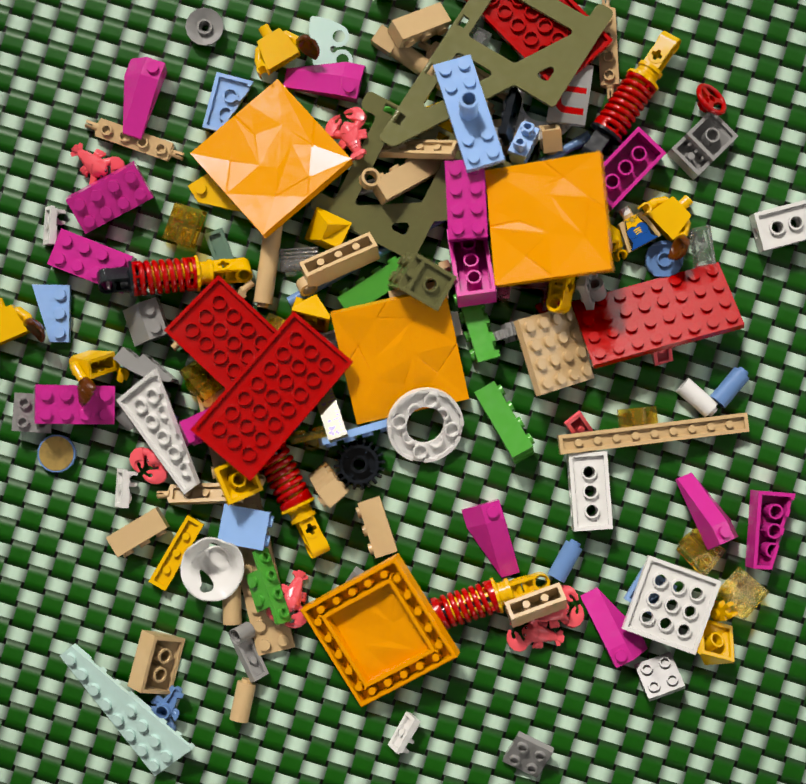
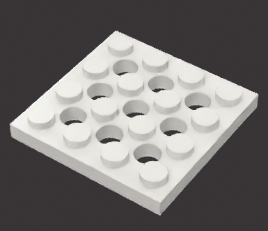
[621,555,722,655]

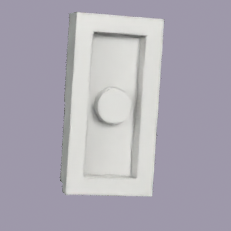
[43,205,66,246]
[115,468,138,508]
[388,711,421,754]

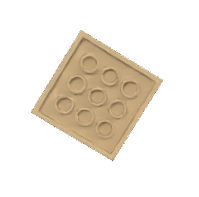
[513,305,595,396]

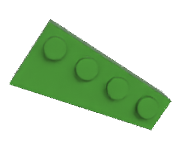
[453,292,501,364]
[474,381,535,465]

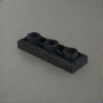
[498,87,522,146]

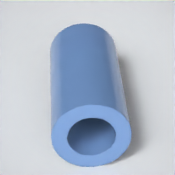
[710,367,749,409]
[547,539,583,583]

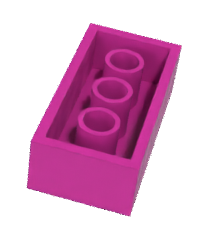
[604,126,666,211]
[445,160,488,242]
[66,161,153,234]
[47,228,137,294]
[446,229,497,308]
[34,385,115,424]

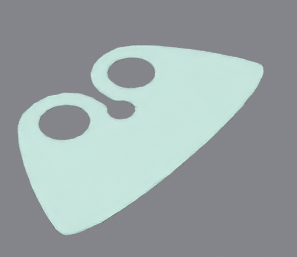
[309,16,353,65]

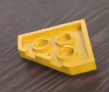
[188,174,241,212]

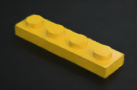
[149,515,205,591]

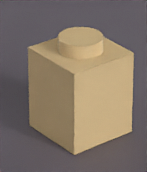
[538,123,563,155]

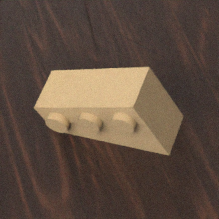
[308,461,350,508]

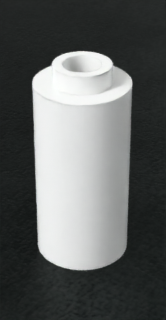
[676,378,718,417]

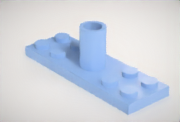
[433,54,505,173]

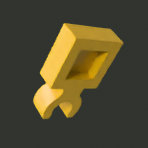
[710,600,738,622]

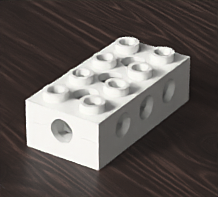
[749,200,806,253]
[566,451,613,532]

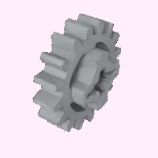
[493,321,519,344]

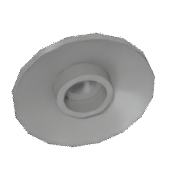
[185,8,224,46]

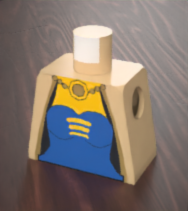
[616,205,661,254]

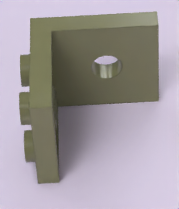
[388,252,457,311]

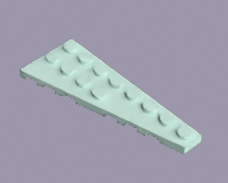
[60,643,195,776]

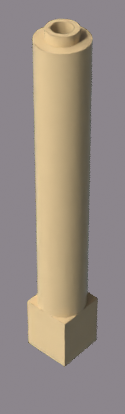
[371,25,495,117]
[253,225,283,308]

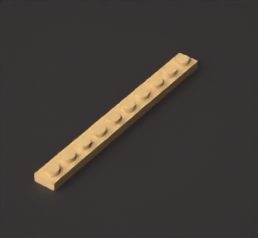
[557,412,750,455]

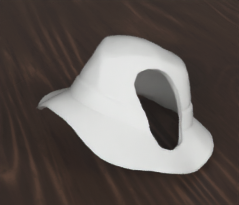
[181,537,244,601]

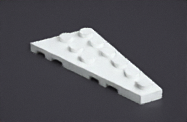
[116,368,200,494]

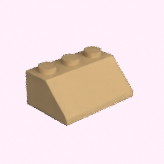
[127,630,185,695]

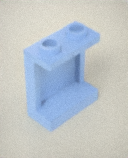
[218,503,274,551]

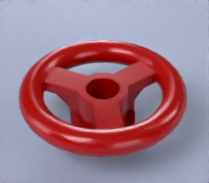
[696,83,727,116]

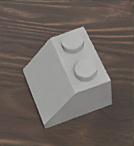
[123,297,169,347]

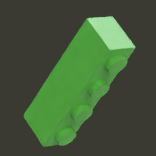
[337,256,401,308]

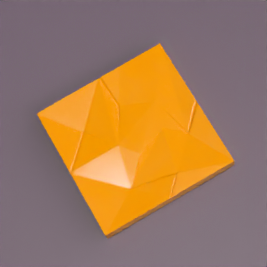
[190,79,353,239]
[485,151,614,288]
[330,288,469,425]
[300,553,460,708]

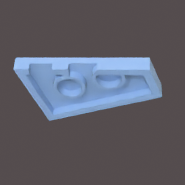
[202,72,254,132]
[32,284,72,343]

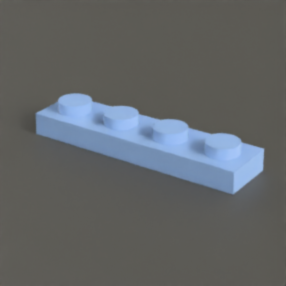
[318,419,387,448]

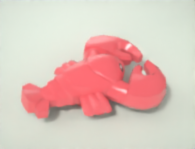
[325,107,367,161]
[70,143,125,185]
[129,447,168,485]
[266,570,308,629]
[528,585,584,629]
[506,622,565,652]

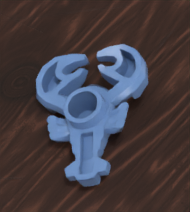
[147,685,184,732]

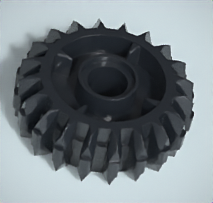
[333,438,385,490]

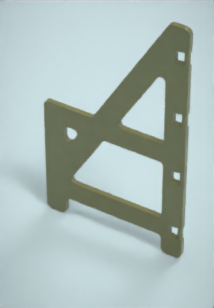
[380,0,613,148]
[311,92,514,255]

